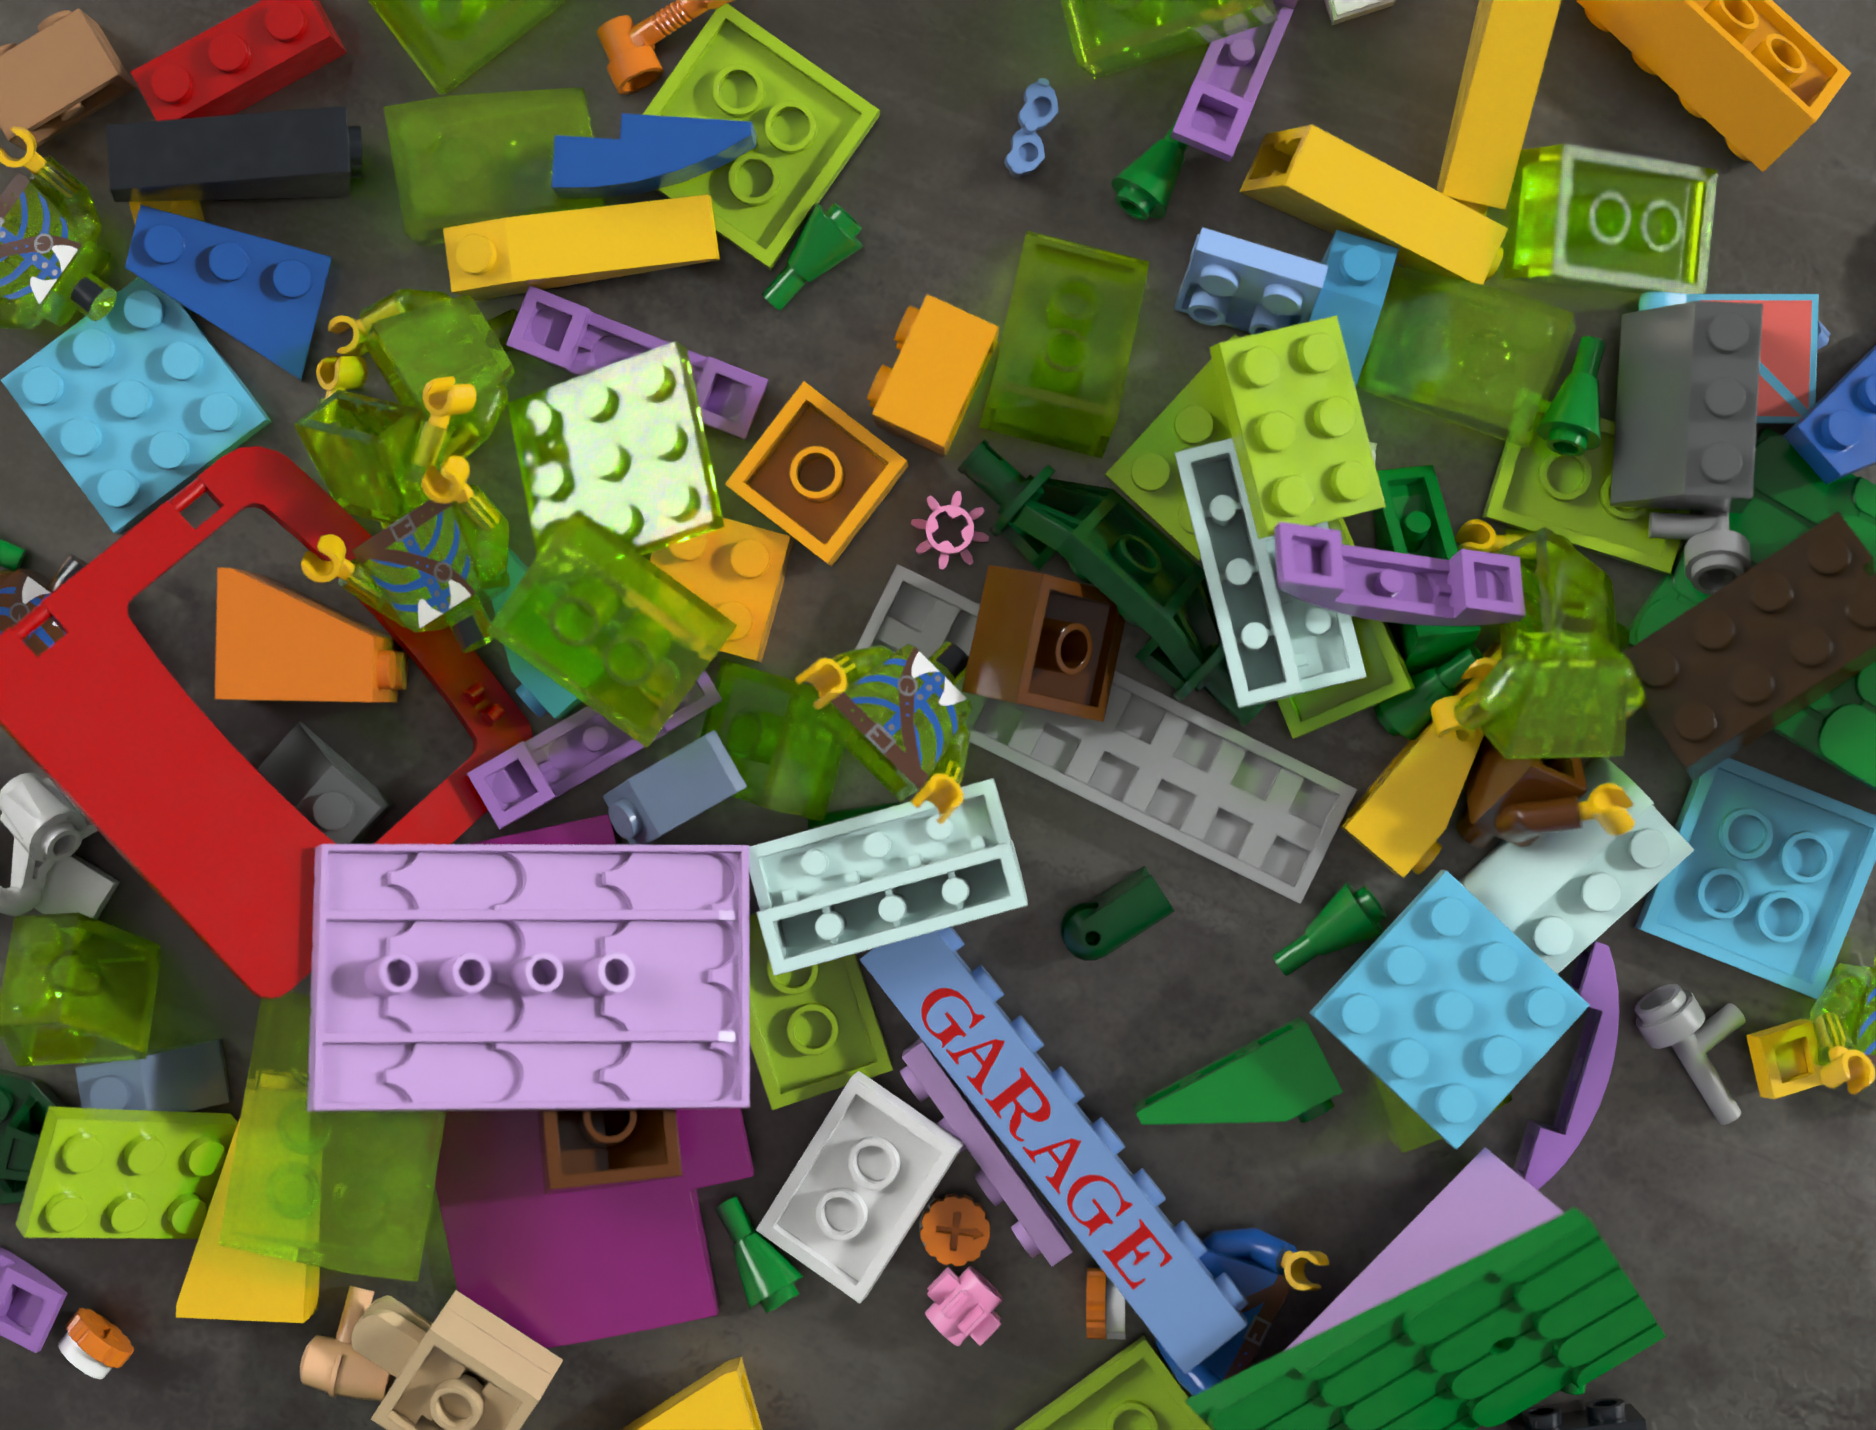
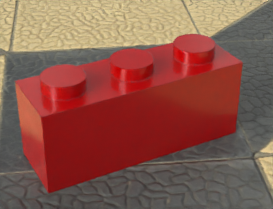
[130,0,347,121]

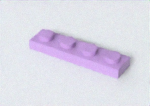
[899,1038,1073,1267]

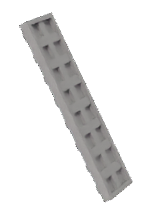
[846,564,1357,904]

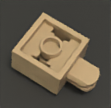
[351,1290,563,1430]

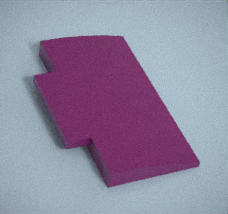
[419,813,755,1349]

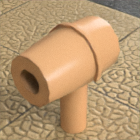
[300,1286,394,1402]

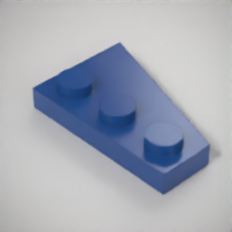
[125,205,332,381]
[1783,344,1876,484]

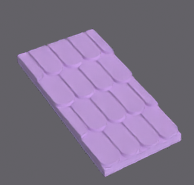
[307,844,750,1112]

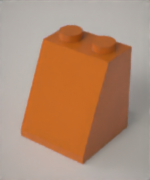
[215,568,409,703]

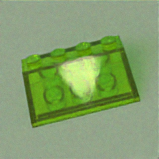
[219,991,447,1282]

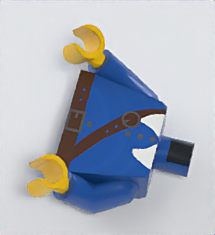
[1155,1228,1329,1396]

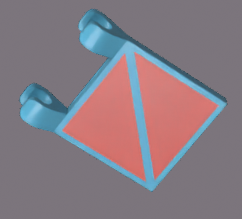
[1638,292,1819,424]

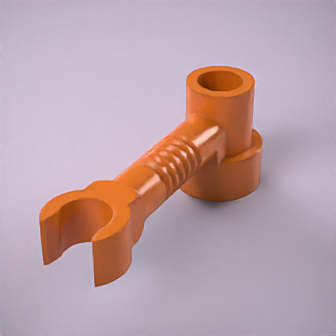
[596,0,735,95]

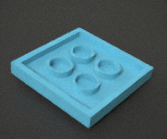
[1,277,272,534]
[1635,757,1876,1000]
[1309,870,1590,1150]

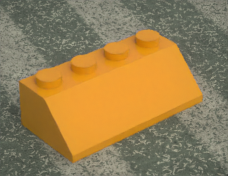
[1576,0,1851,172]

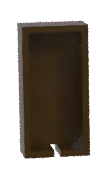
[1612,512,1876,781]

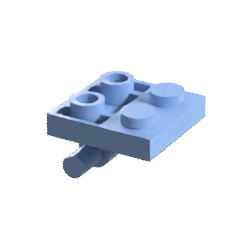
[1174,227,1328,335]

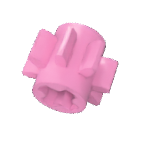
[911,491,990,571]
[925,1266,1004,1346]

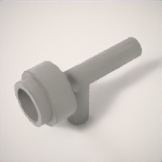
[1648,511,1751,595]
[1635,984,1746,1125]

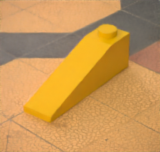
[443,194,720,301]
[1339,631,1520,878]

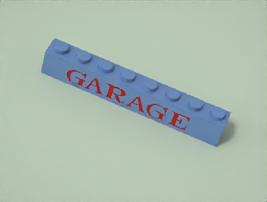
[859,926,1249,1374]

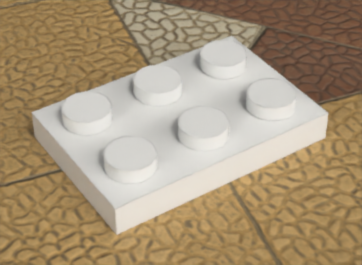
[756,1071,965,1303]

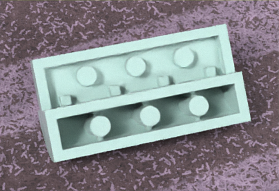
[1175,438,1366,708]
[1459,754,1694,974]
[749,778,1028,976]

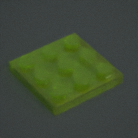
[508,341,724,586]

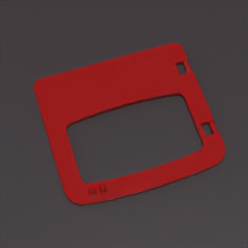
[0,446,533,1000]

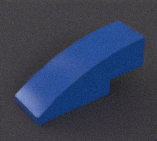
[551,113,757,198]

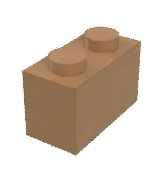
[0,8,136,151]

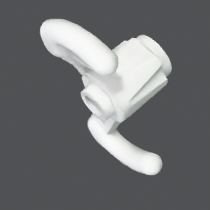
[0,773,98,916]

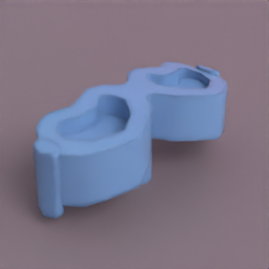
[1004,78,1059,178]

